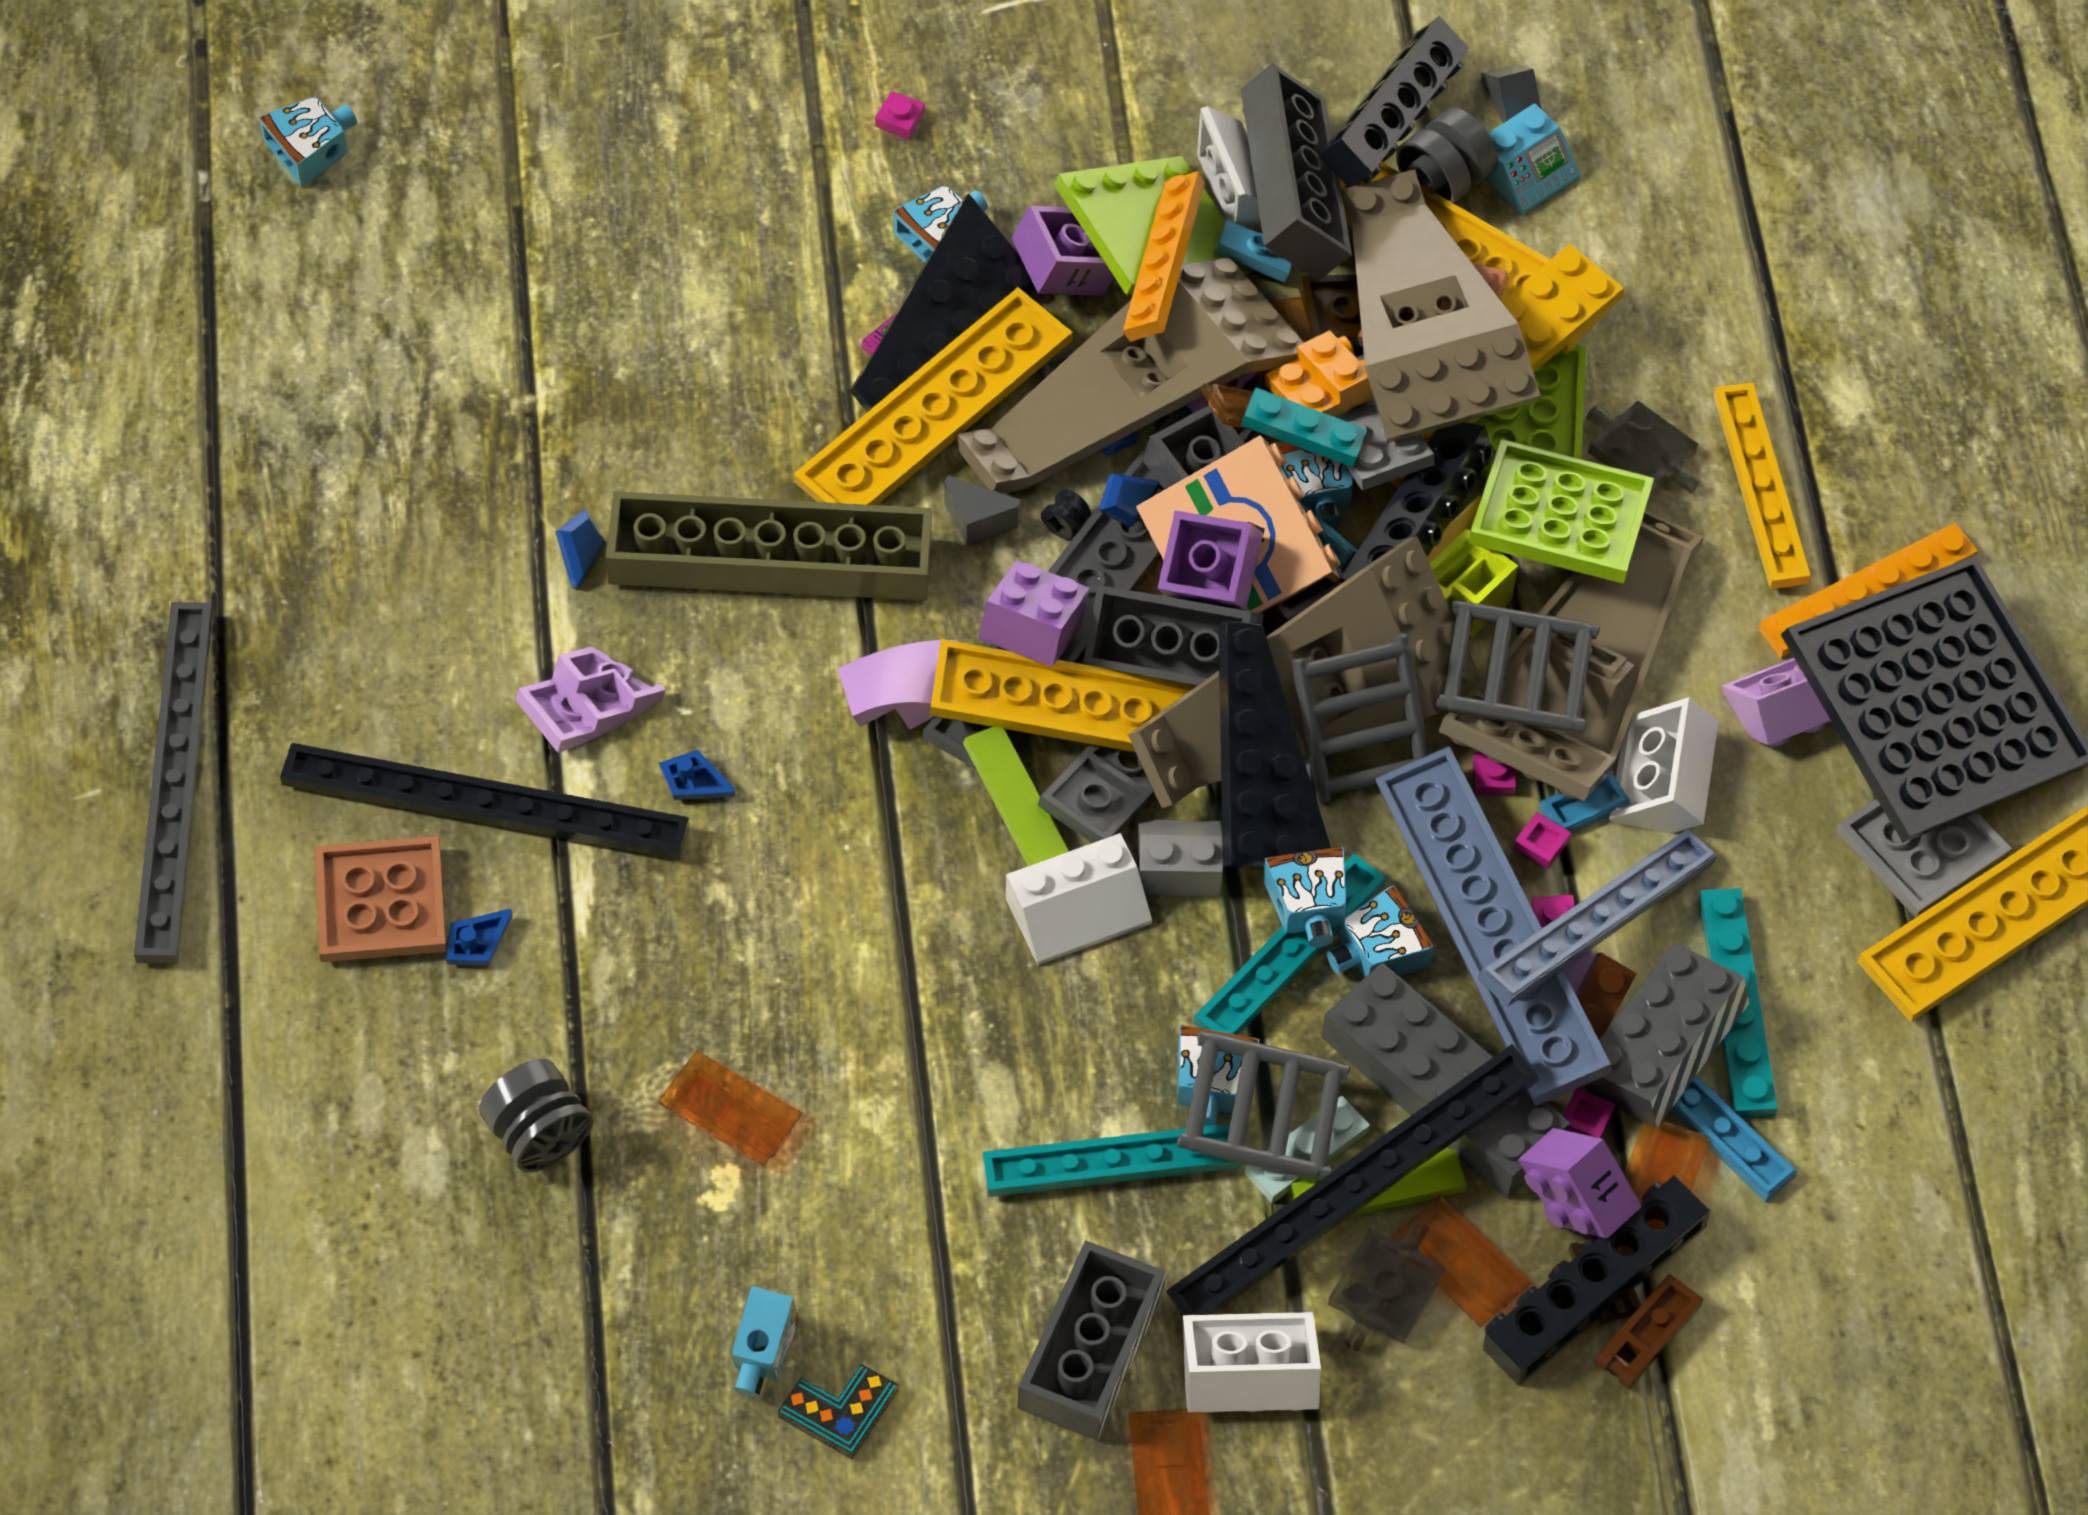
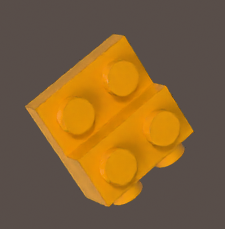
[1264,330,1373,417]

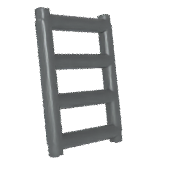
[1436,600,1600,733]
[1292,633,1429,804]
[1177,1031,1350,1180]

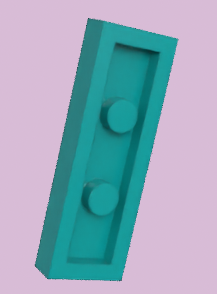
[1241,388,1367,467]

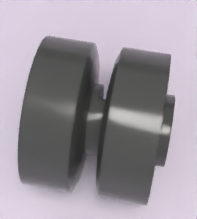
[1396,108,1499,204]

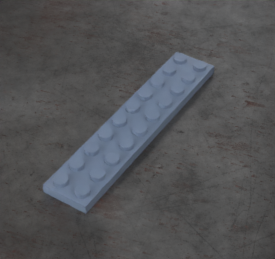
[1375,746,1613,1106]

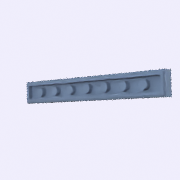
[1478,829,1717,1006]

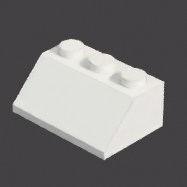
[1197,106,1263,234]
[1609,697,1719,833]
[1006,833,1152,966]
[1183,1312,1321,1413]

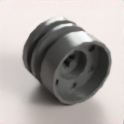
[479,1058,593,1172]

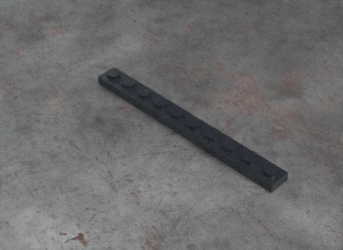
[280,743,690,860]
[1166,1043,1539,1316]

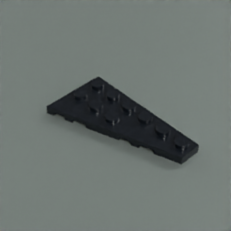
[850,193,1035,412]
[1219,621,1331,870]

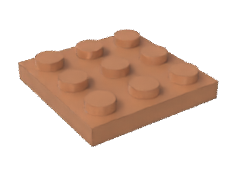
[315,836,447,963]

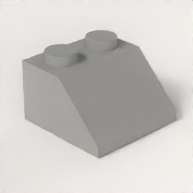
[1138,820,1223,896]

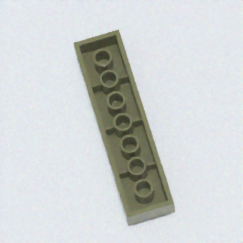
[606,491,932,601]

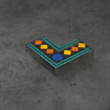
[777,1364,898,1460]

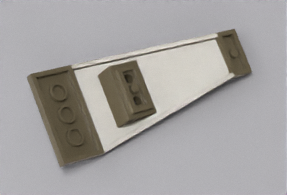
[1341,169,1541,444]
[954,258,1304,493]
[1439,510,1704,802]
[1128,537,1481,808]

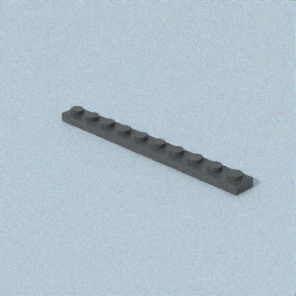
[134,602,213,964]

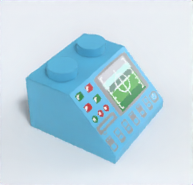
[1486,103,1581,215]

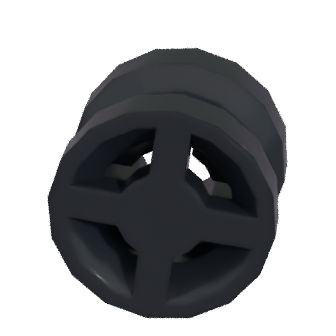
[1041,489,1091,539]

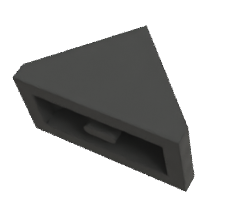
[1481,64,1541,123]
[944,476,1021,546]

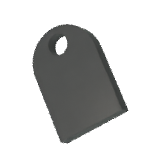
[1038,744,1154,843]

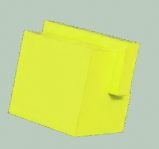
[1429,528,1518,639]

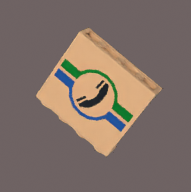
[1136,435,1341,614]

